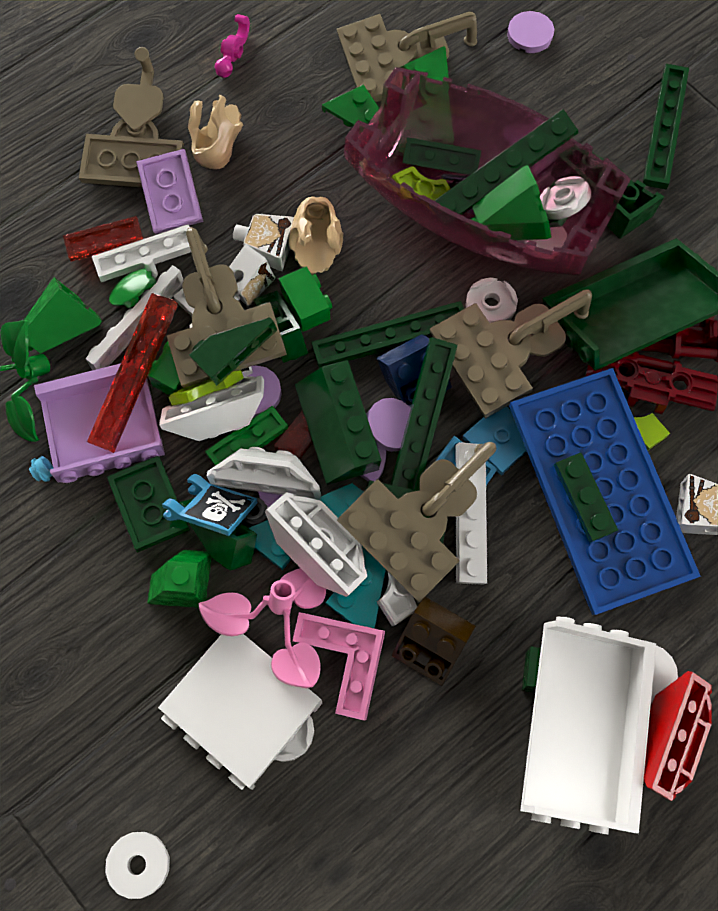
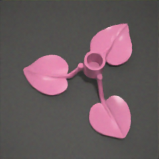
[199,568,326,688]

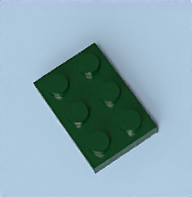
[107,455,190,553]

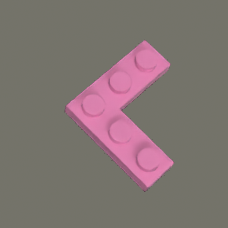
[293,612,385,720]

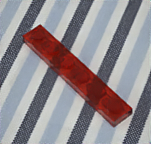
[87,293,178,453]

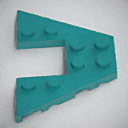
[249,483,386,629]

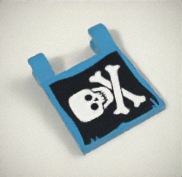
[162,474,257,536]

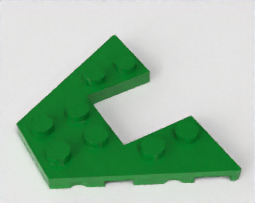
[322,46,454,159]

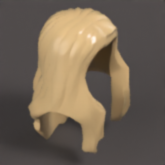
[188,95,243,169]
[289,196,344,274]

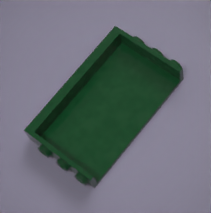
[542,238,718,371]

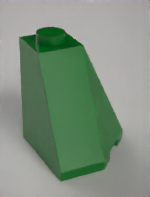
[470,165,552,241]
[24,277,102,354]
[147,550,212,608]

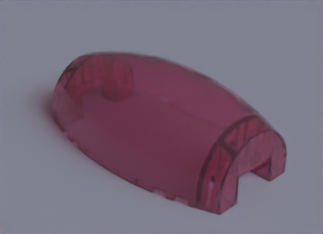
[344,67,631,276]

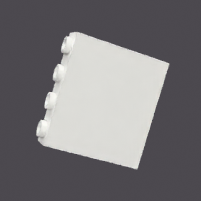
[158,634,322,790]

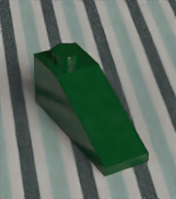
[253,291,308,363]
[189,317,277,386]
[179,498,257,571]

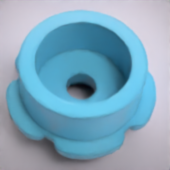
[29,456,53,482]

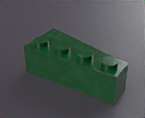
[551,143,665,239]

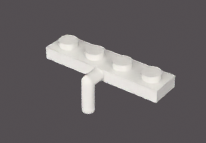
[92,224,191,282]

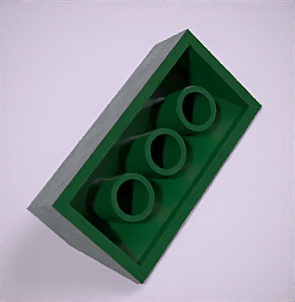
[295,360,382,485]

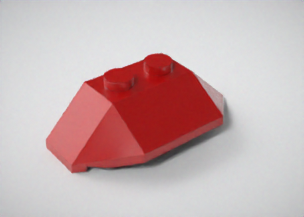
[644,671,712,801]

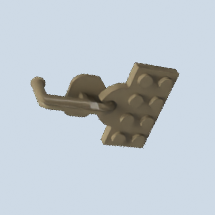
[337,12,477,102]
[79,47,184,187]
[167,227,287,388]
[430,290,592,419]
[337,442,497,602]

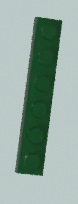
[642,64,689,190]
[431,109,578,226]
[311,301,464,368]
[390,337,458,491]

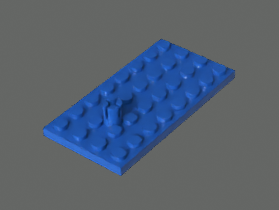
[509,368,701,616]

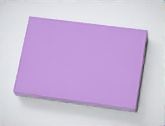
[136,149,203,234]

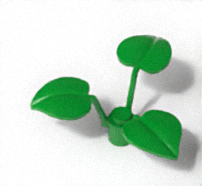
[0,320,50,442]

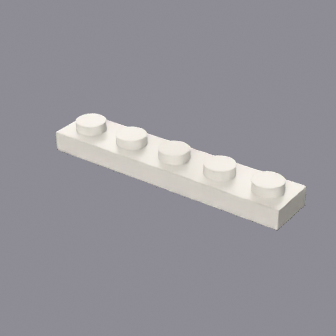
[86,265,184,370]
[456,442,487,584]

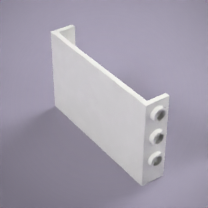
[520,617,656,835]

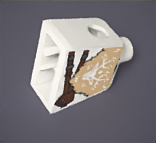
[233,214,294,271]
[229,244,275,305]
[676,474,718,535]

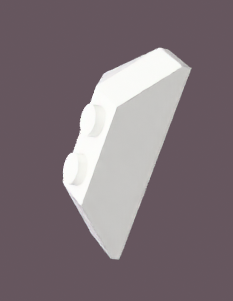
[159,376,264,441]
[207,447,321,500]
[265,493,367,597]

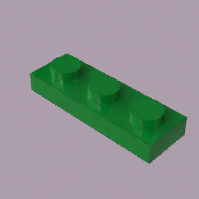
[205,406,289,466]

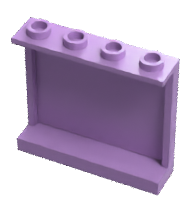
[34,359,165,483]

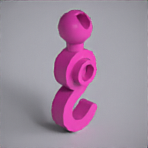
[215,14,250,78]

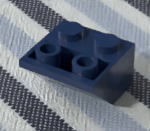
[377,334,452,407]

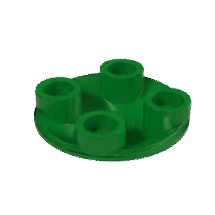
[109,268,156,308]

